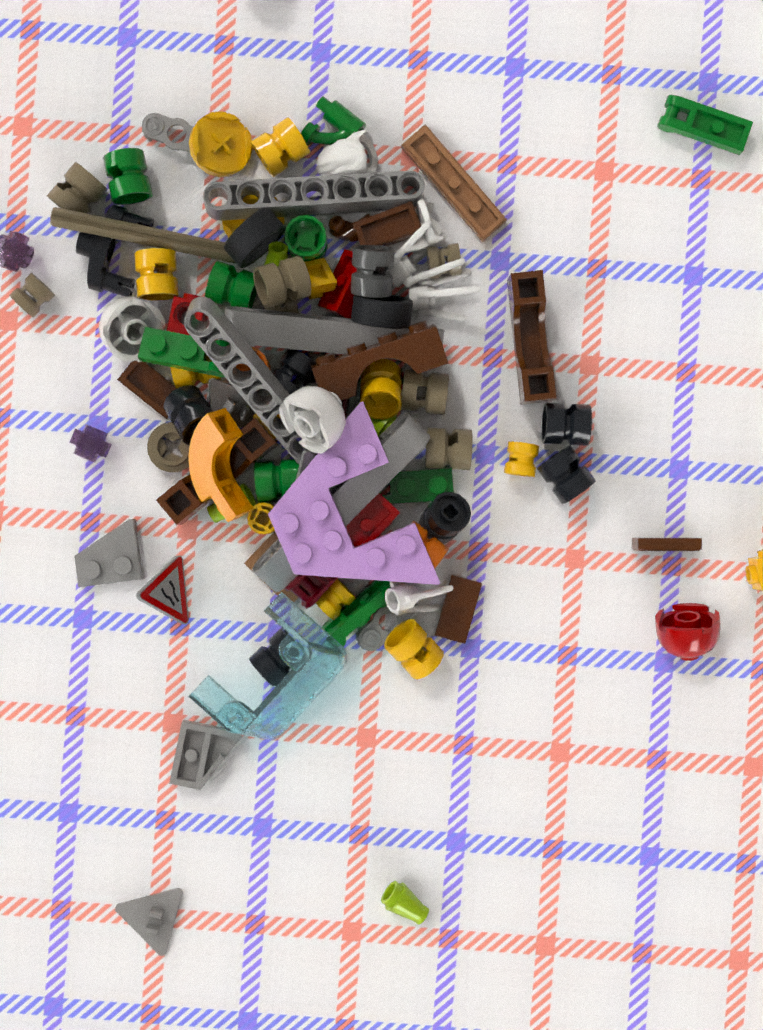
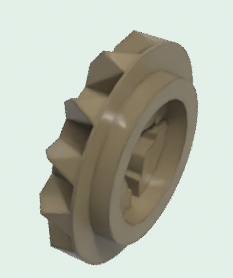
[147,422,189,472]

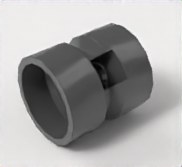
[351,245,395,298]

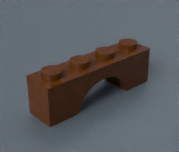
[507,270,557,405]
[311,321,449,400]
[156,418,279,525]

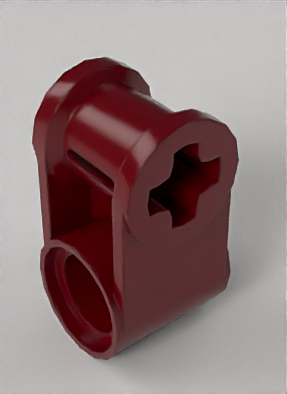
[284,575,338,609]

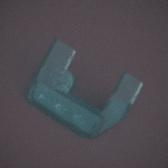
[188,592,347,740]

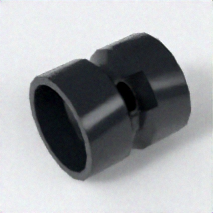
[272,349,317,394]
[164,385,213,446]
[541,403,592,446]
[536,445,596,504]
[419,492,471,544]
[249,628,309,688]

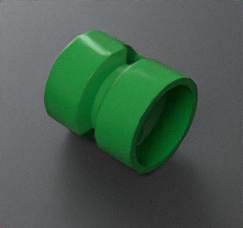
[103,148,153,205]
[285,215,328,262]
[205,261,257,308]
[254,459,299,503]

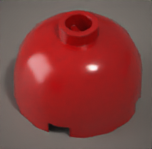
[655,603,721,661]

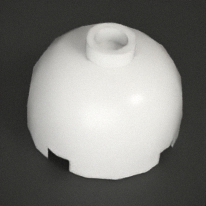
[99,296,165,362]
[279,386,346,454]

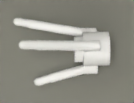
[389,221,465,289]
[409,270,481,321]
[385,581,454,616]

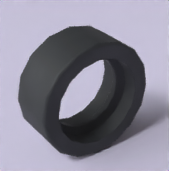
[224,208,285,268]
[351,295,413,329]

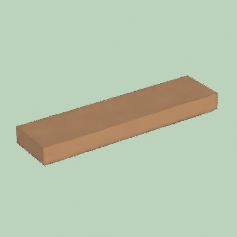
[401,124,507,242]

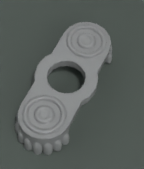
[142,113,194,153]
[356,603,418,651]

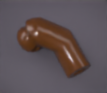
[328,213,370,242]

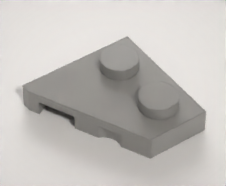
[74,519,143,587]
[169,720,243,790]

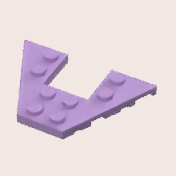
[268,401,441,585]

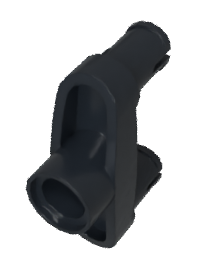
[76,204,154,297]

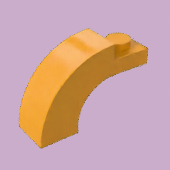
[189,408,254,522]

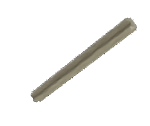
[50,207,237,264]

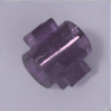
[0,231,34,272]
[69,424,112,462]

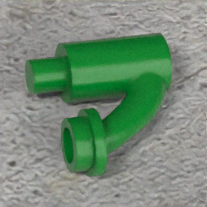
[301,96,366,146]

